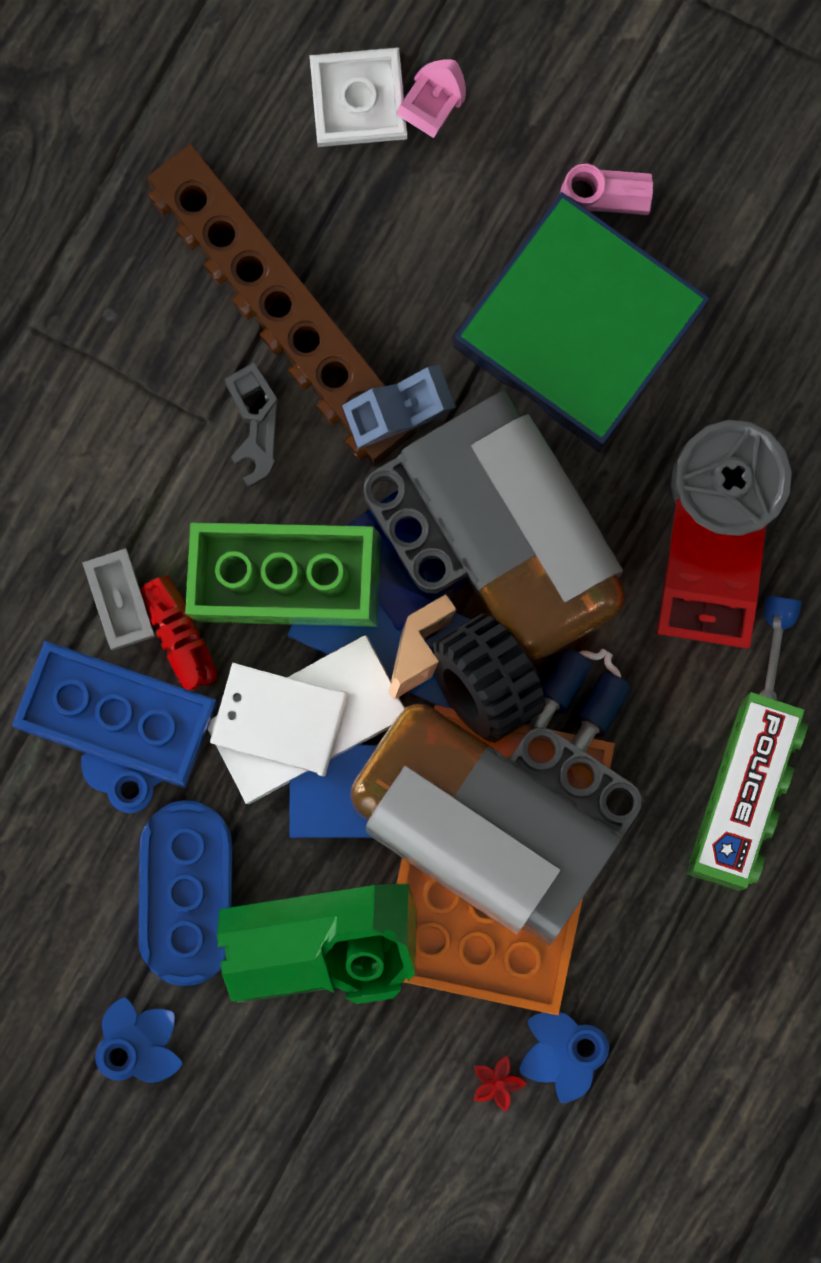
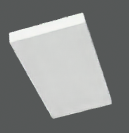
[208,635,410,804]

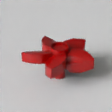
[473,1055,527,1112]

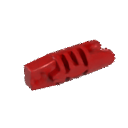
[140,575,218,691]

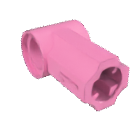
[560,164,653,215]

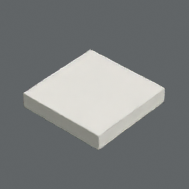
[309,48,407,147]

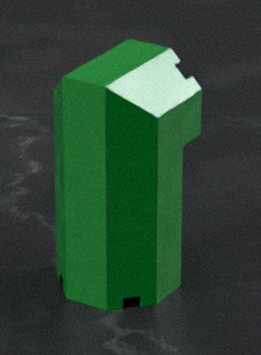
[217,883,417,1004]

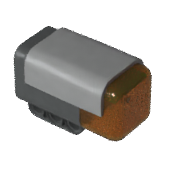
[364,391,625,666]
[350,704,641,946]

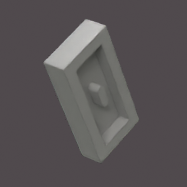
[82,548,155,651]

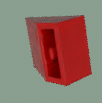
[655,499,766,649]

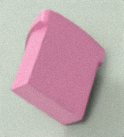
[396,59,466,138]

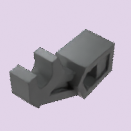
[224,363,278,489]

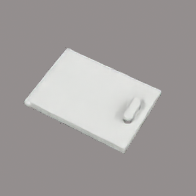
[210,663,348,776]

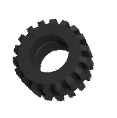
[431,614,545,743]

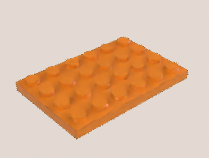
[396,705,615,1015]

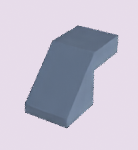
[342,365,456,448]

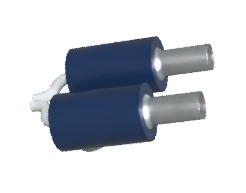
[528,649,631,752]

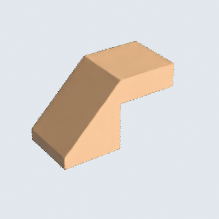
[389,594,456,699]

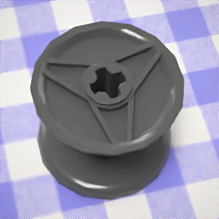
[671,420,792,536]

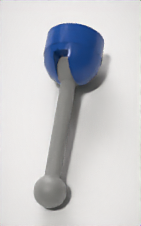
[759,596,802,700]

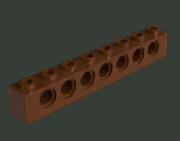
[147,144,417,466]

